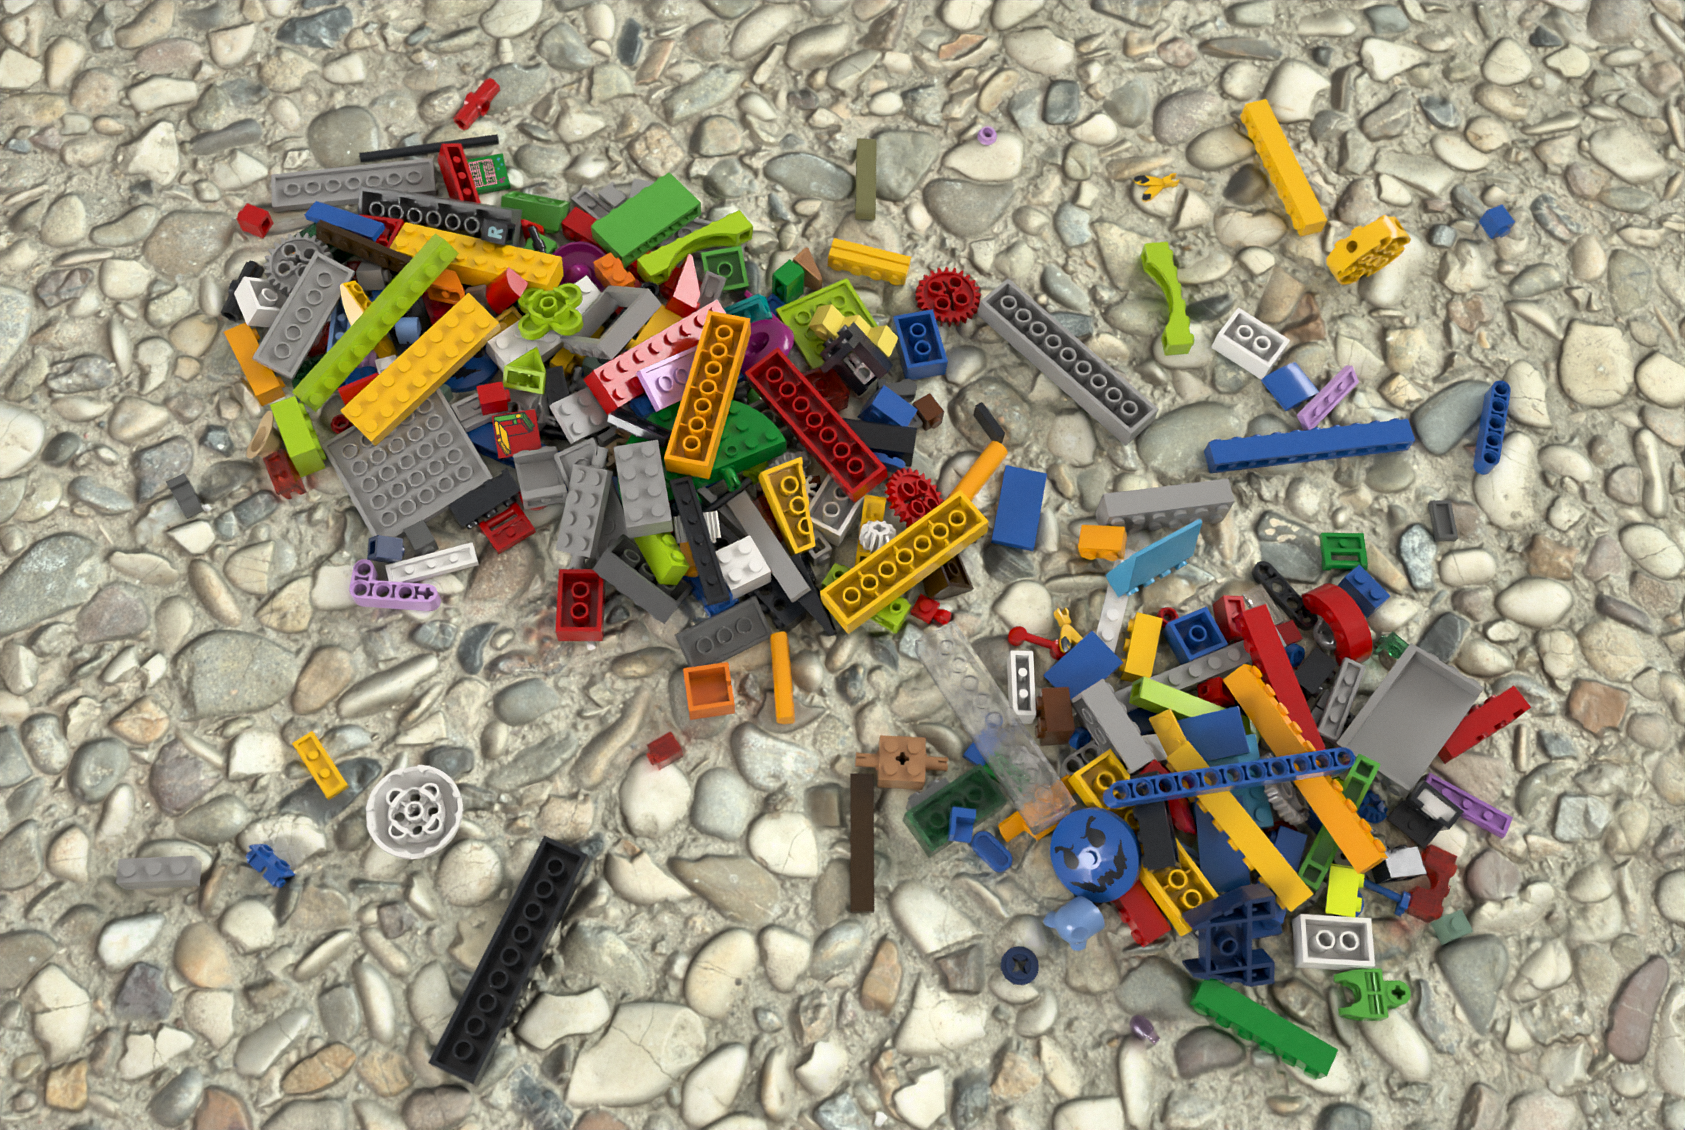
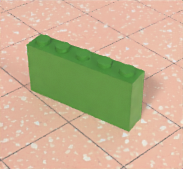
[591,172,701,268]

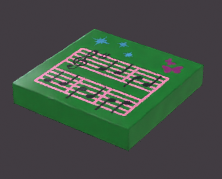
[467,153,511,195]

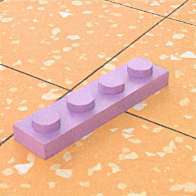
[1297,365,1359,431]

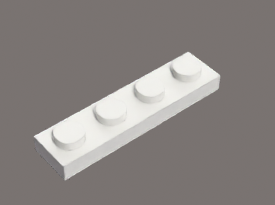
[385,542,479,583]

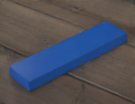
[304,201,386,242]

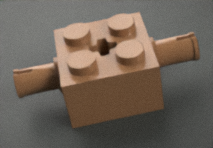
[855,735,948,790]

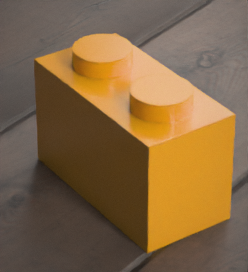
[1078,525,1127,561]

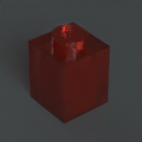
[646,731,683,770]

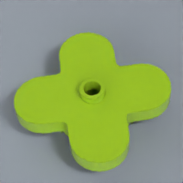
[518,283,584,340]

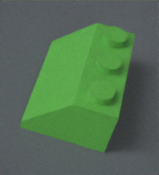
[501,191,571,233]

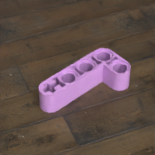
[349,559,441,611]

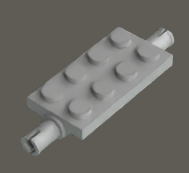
[556,446,613,569]

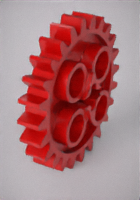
[915,267,981,327]
[884,467,944,528]

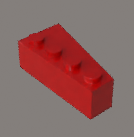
[1437,686,1532,764]

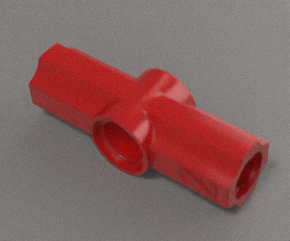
[453,78,500,131]

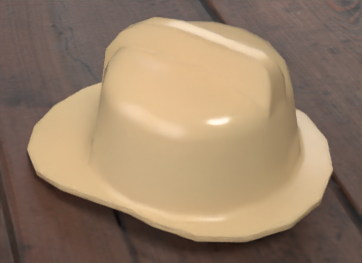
[246,411,282,460]

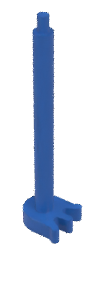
[1328,867,1411,917]

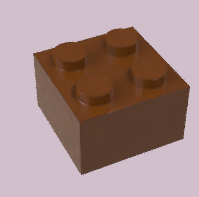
[1035,687,1075,746]

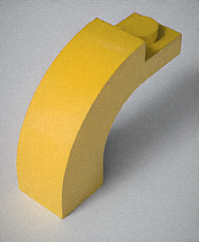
[854,495,886,567]

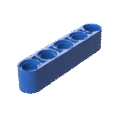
[1473,380,1511,475]

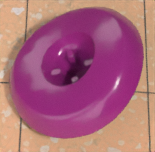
[552,242,605,293]
[740,319,794,381]

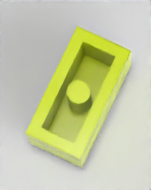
[1325,863,1364,918]

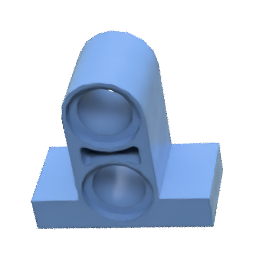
[395,317,422,344]

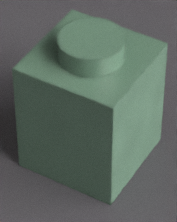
[1431,909,1473,945]

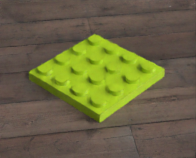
[776,278,878,376]

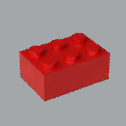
[555,569,606,641]

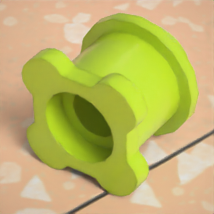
[743,461,769,485]

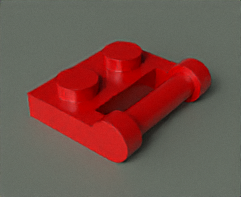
[478,502,536,555]

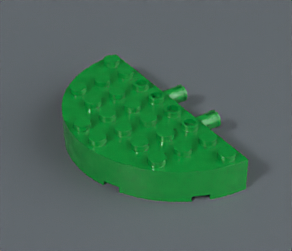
[617,400,786,506]

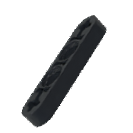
[1251,561,1318,631]

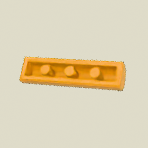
[945,441,1008,502]
[770,631,795,724]

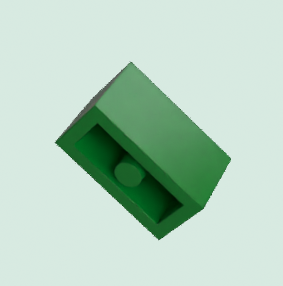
[772,259,804,304]

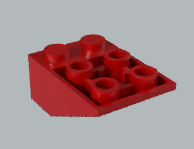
[1140,759,1197,835]

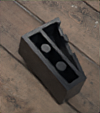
[448,468,521,530]

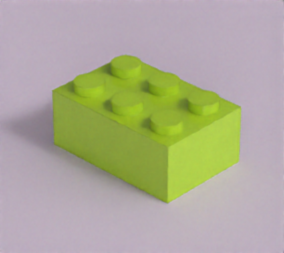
[270,396,327,477]

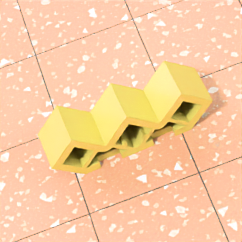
[809,304,898,358]

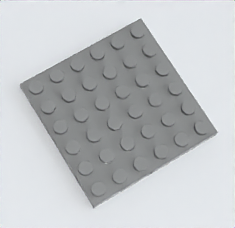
[321,388,494,538]

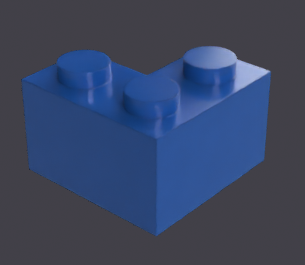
[857,385,917,426]

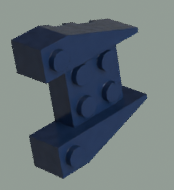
[1182,883,1275,987]

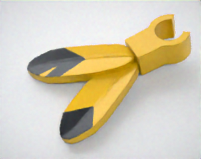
[1133,173,1180,202]
[1053,607,1083,653]

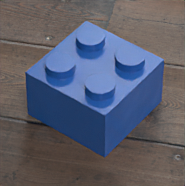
[1162,606,1228,665]

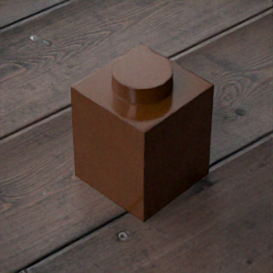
[912,393,944,431]

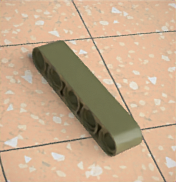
[855,138,877,221]

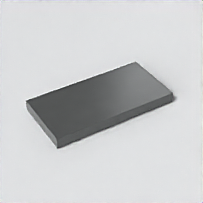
[675,596,773,667]

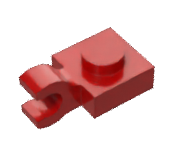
[910,594,951,626]

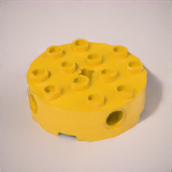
[1326,215,1411,285]

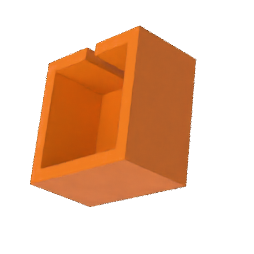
[683,662,735,720]

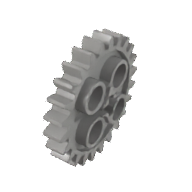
[263,232,333,295]
[1260,751,1310,826]

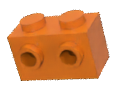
[593,252,636,289]

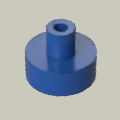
[1285,643,1305,667]
[1069,727,1091,750]

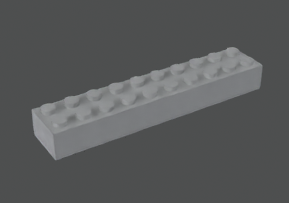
[977,279,1159,446]

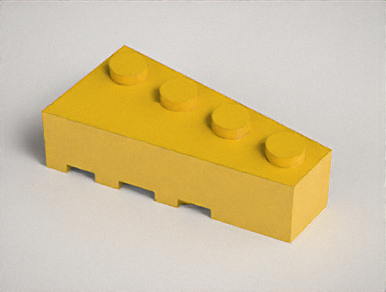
[758,456,816,556]

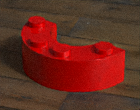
[1301,583,1372,667]

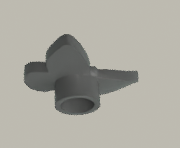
[568,365,587,395]

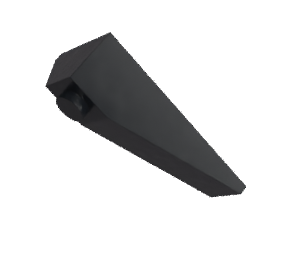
[790,553,838,636]

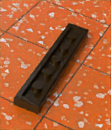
[850,773,874,913]

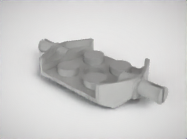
[491,387,559,432]

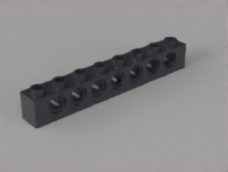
[671,502,807,633]

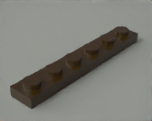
[316,219,412,273]

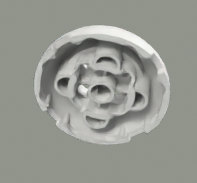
[366,765,463,859]

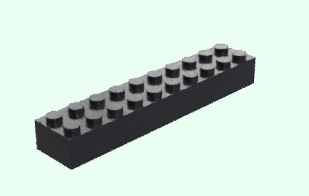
[428,836,590,1087]

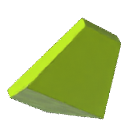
[503,346,546,394]

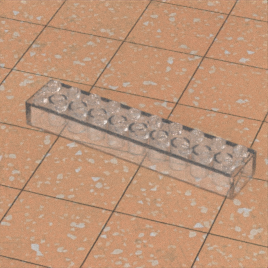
[915,621,1077,836]

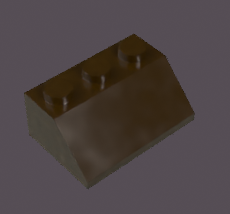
[922,553,974,600]

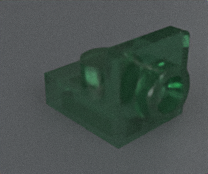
[1373,631,1409,659]

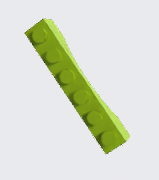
[637,210,753,285]
[1140,241,1194,356]

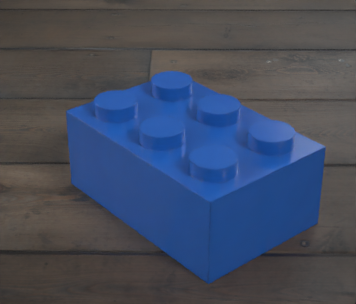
[891,309,948,380]

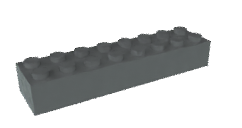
[358,186,522,247]

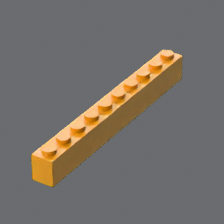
[1223,664,1388,874]

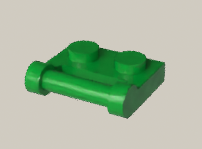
[1319,532,1368,571]

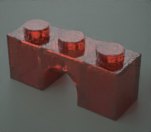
[1404,844,1457,923]

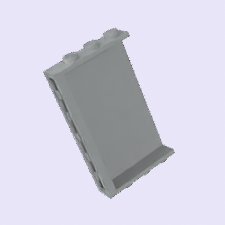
[1334,643,1484,799]

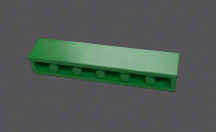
[1189,978,1338,1080]

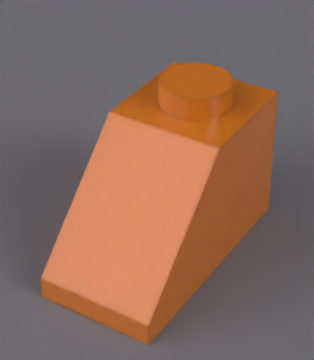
[427,269,465,305]

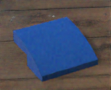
[1261,362,1319,411]

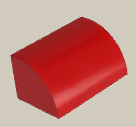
[485,267,529,314]

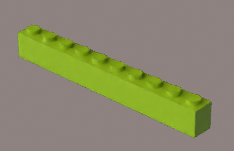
[292,234,459,412]

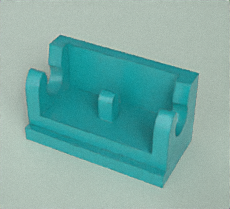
[723,294,773,323]

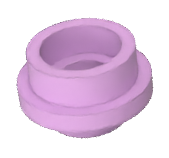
[977,126,997,145]

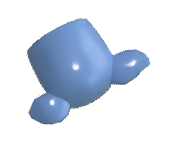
[1043,896,1105,951]

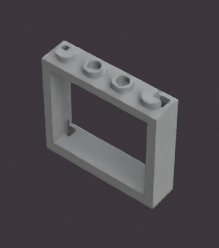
[560,285,662,360]

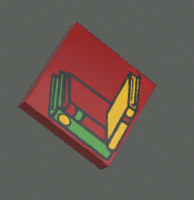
[492,409,542,459]

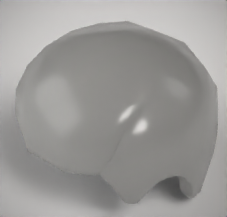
[1313,618,1336,650]

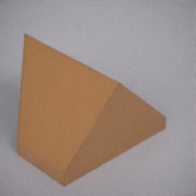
[793,247,823,291]

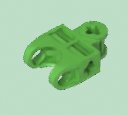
[1334,969,1411,1021]

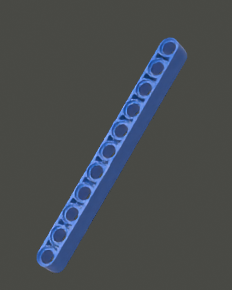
[1103,747,1355,808]

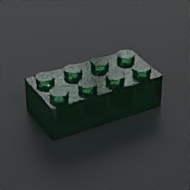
[902,763,1008,859]

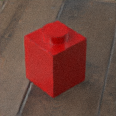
[236,203,274,238]
[476,381,511,416]

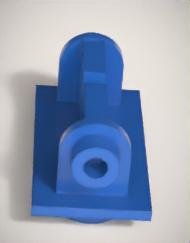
[246,844,296,888]

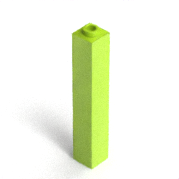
[1129,676,1261,744]

